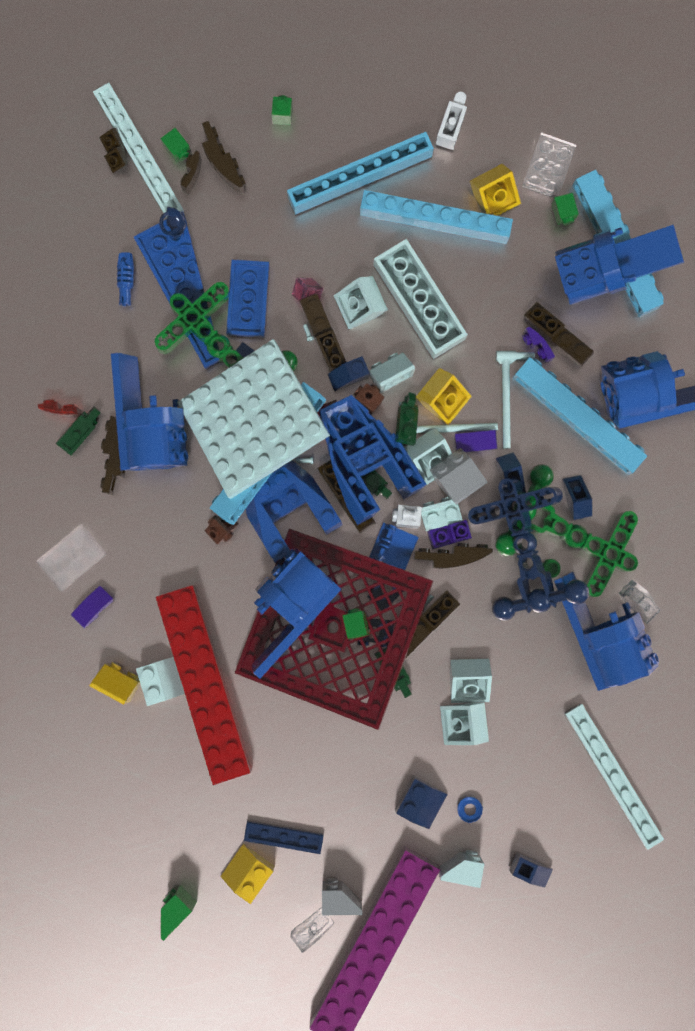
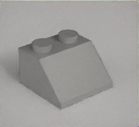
[430,448,488,505]
[322,878,362,915]

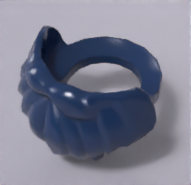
[159,207,186,239]

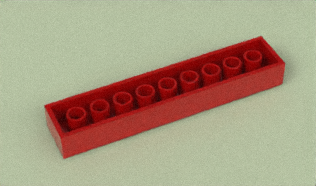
[155,585,252,785]

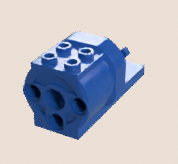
[555,224,684,305]
[601,351,695,429]
[111,353,188,471]
[251,548,341,678]
[554,572,659,691]

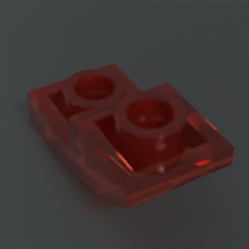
[37,399,81,418]

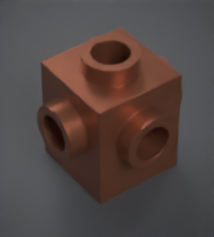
[354,383,385,415]
[205,515,239,545]

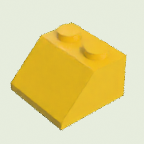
[470,164,521,216]
[416,368,472,425]
[89,662,140,705]
[220,843,275,904]

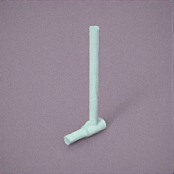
[496,351,535,449]
[399,402,498,433]

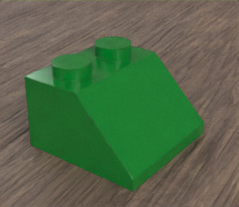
[161,885,197,941]

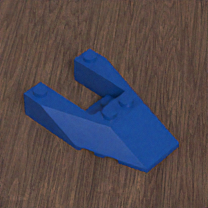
[319,395,427,525]
[246,460,343,565]

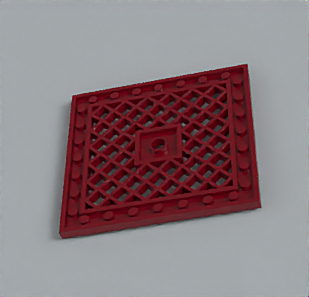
[235,528,434,730]

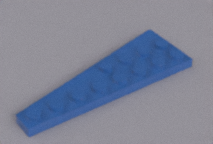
[134,211,220,369]

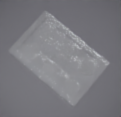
[522,133,576,198]
[36,525,107,591]

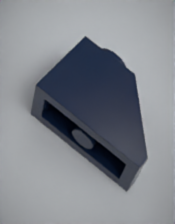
[327,356,370,392]
[495,452,526,493]
[563,475,592,520]

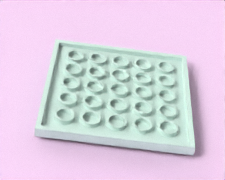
[177,339,330,499]

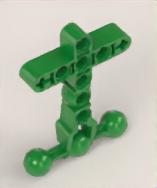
[154,282,298,371]
[495,464,638,597]

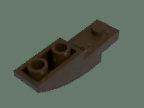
[202,121,246,194]
[299,293,346,372]
[524,302,594,367]
[100,416,126,495]
[317,460,376,533]
[414,543,493,569]
[406,590,460,658]

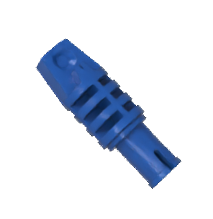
[117,252,134,306]

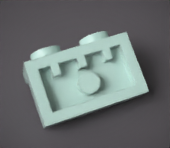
[421,497,463,531]

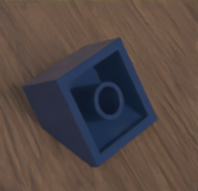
[395,775,448,829]

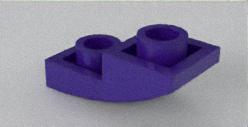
[523,327,555,363]
[455,430,498,452]
[427,520,472,550]
[71,586,113,629]

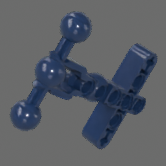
[468,478,589,621]

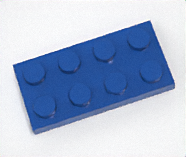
[226,260,270,338]

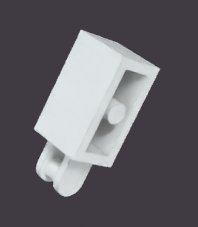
[436,92,467,150]
[392,505,422,529]

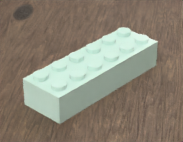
[373,239,468,359]

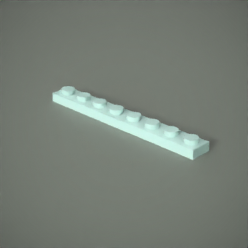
[93,83,184,218]
[564,704,664,850]

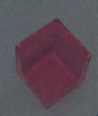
[292,277,323,301]

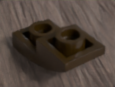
[99,128,128,173]
[180,150,202,195]

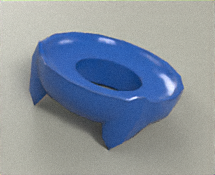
[457,797,483,823]

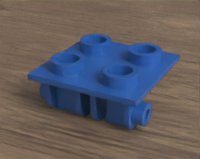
[369,522,419,570]

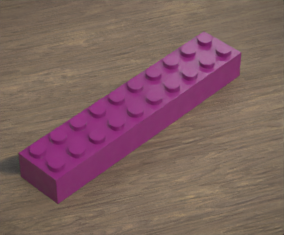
[309,846,440,1031]

